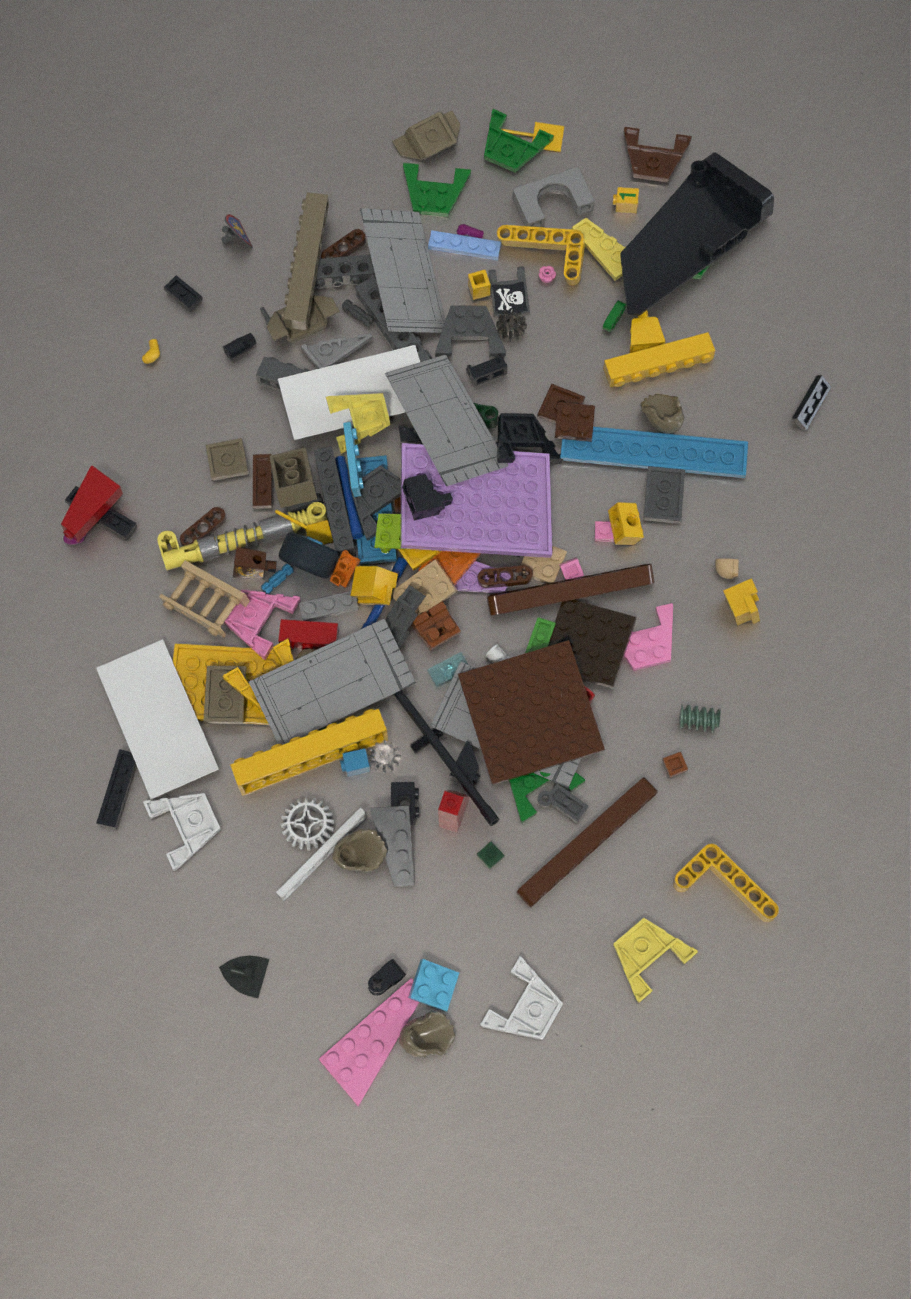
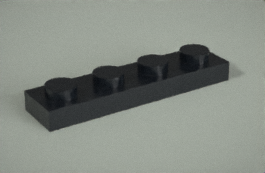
[65,486,137,540]
[96,749,136,829]

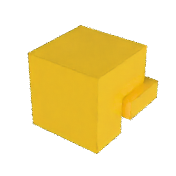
[350,566,398,605]
[723,578,760,626]

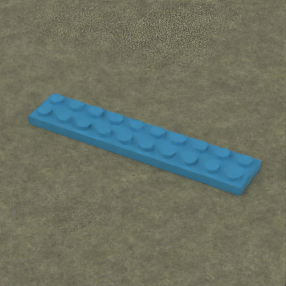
[560,427,748,478]

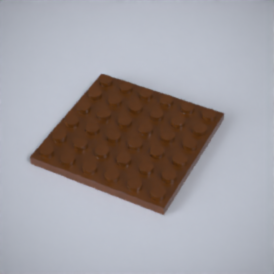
[458,640,605,785]

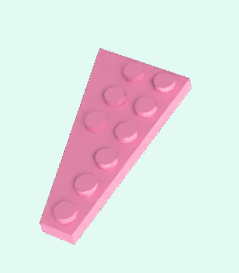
[319,978,420,1107]

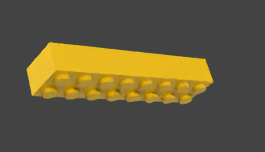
[230,709,388,796]

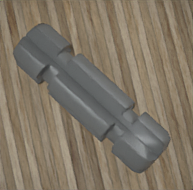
[342,299,374,326]

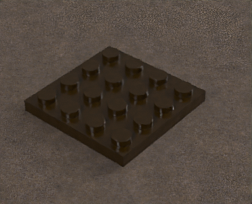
[548,600,637,689]

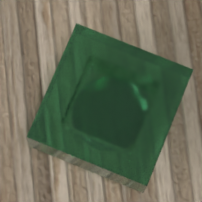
[477,841,505,870]

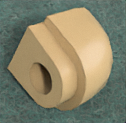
[715,559,739,579]

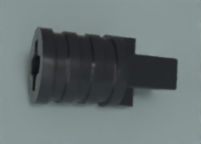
[222,333,256,361]

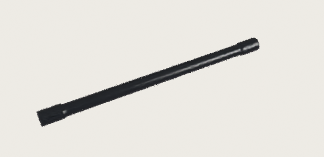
[393,690,500,826]

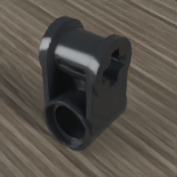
[368,959,406,996]

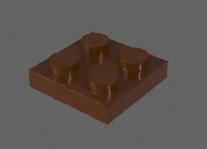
[555,402,595,442]

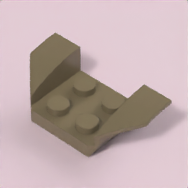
[392,110,460,161]
[267,295,340,343]

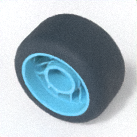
[279,532,339,579]

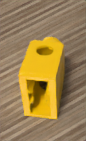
[629,311,665,353]

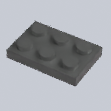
[643,466,685,524]

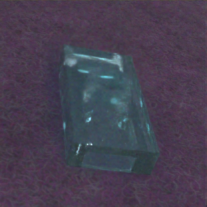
[427,652,468,688]

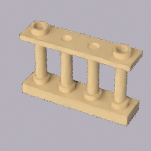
[159,560,250,638]

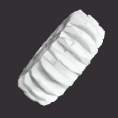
[281,797,334,851]

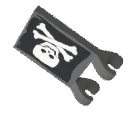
[489,266,530,317]

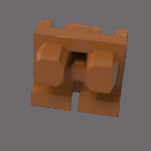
[411,601,461,651]

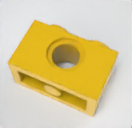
[608,502,644,545]

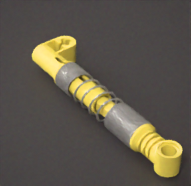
[157,502,328,571]

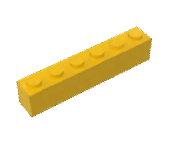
[603,332,715,387]

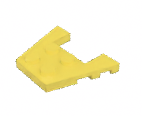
[326,393,391,454]
[613,918,698,1004]

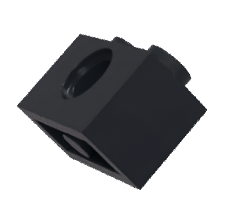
[391,782,419,825]

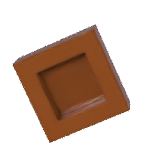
[662,752,688,778]

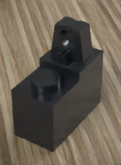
[402,474,453,521]

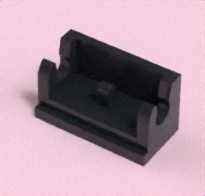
[466,353,507,387]

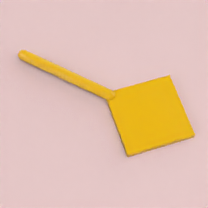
[275,510,333,545]

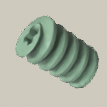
[679,704,721,733]

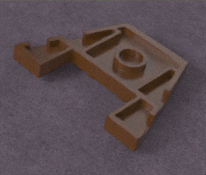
[623,127,692,183]

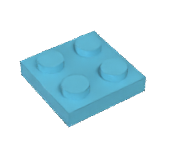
[408,959,459,1012]

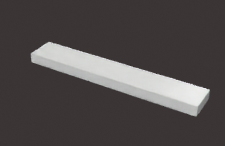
[276,807,367,901]

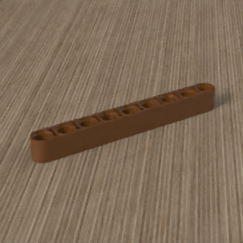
[486,564,655,615]
[516,777,658,907]

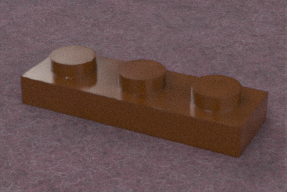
[253,454,272,509]

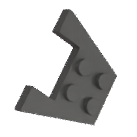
[435,305,506,357]
[350,465,401,541]

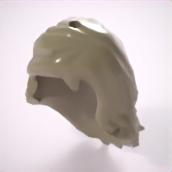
[640,394,685,434]
[332,829,387,872]
[399,1011,455,1058]

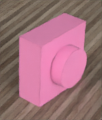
[595,521,614,542]
[559,557,584,580]

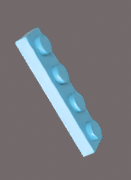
[343,422,364,497]

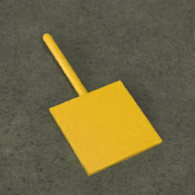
[501,122,564,152]

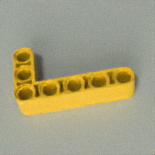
[497,225,585,286]
[673,844,779,922]

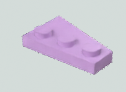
[455,561,511,593]

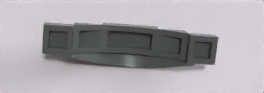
[385,585,426,649]

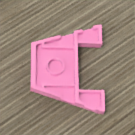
[224,590,301,660]
[624,603,673,671]

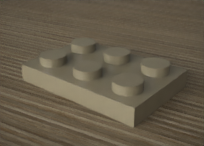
[204,666,246,724]

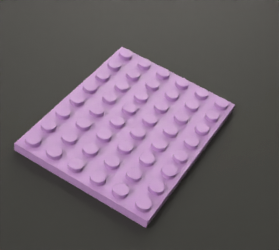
[401,443,552,558]

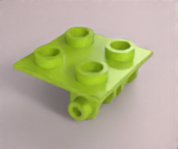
[374,514,405,554]

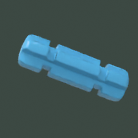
[261,564,293,594]

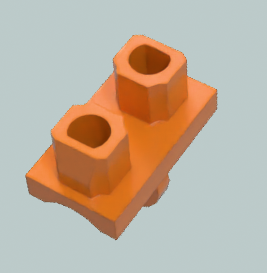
[330,550,360,588]

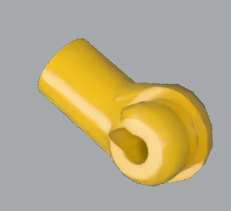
[142,339,160,364]

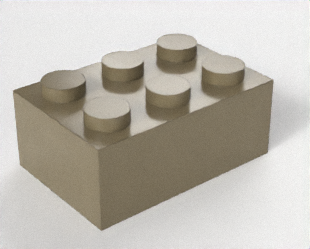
[269,447,317,508]

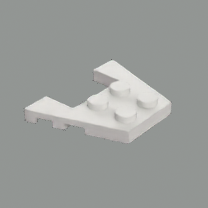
[143,793,221,871]
[480,957,563,1040]

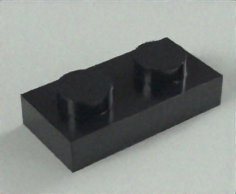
[164,275,203,312]

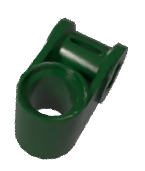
[473,403,499,429]

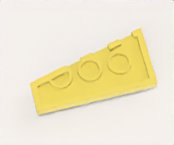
[572,218,626,281]

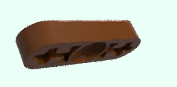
[321,229,366,259]
[180,507,226,546]
[478,565,533,588]

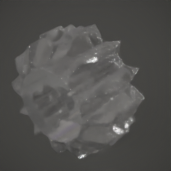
[368,740,401,774]

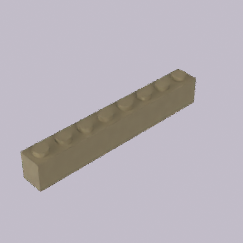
[282,192,329,330]

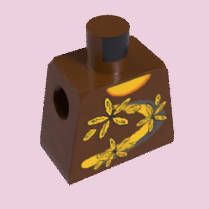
[233,547,277,579]

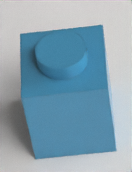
[340,749,370,777]

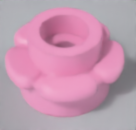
[538,266,556,283]

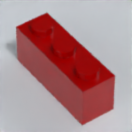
[278,619,339,650]

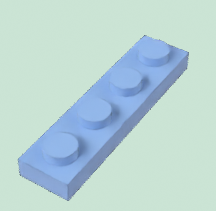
[428,230,501,261]

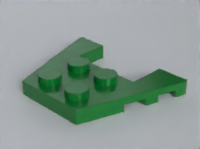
[484,109,554,173]
[403,163,471,217]
[509,771,585,824]

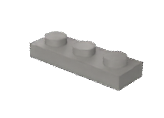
[299,591,359,621]

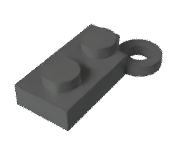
[537,784,589,823]

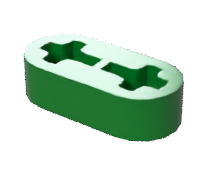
[602,300,626,333]

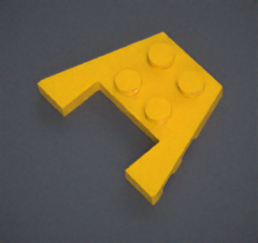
[222,639,294,712]

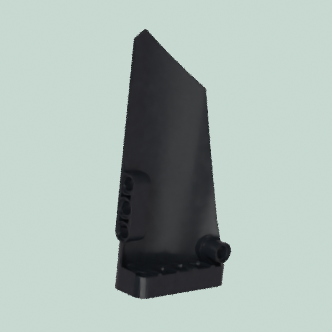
[620,152,774,316]

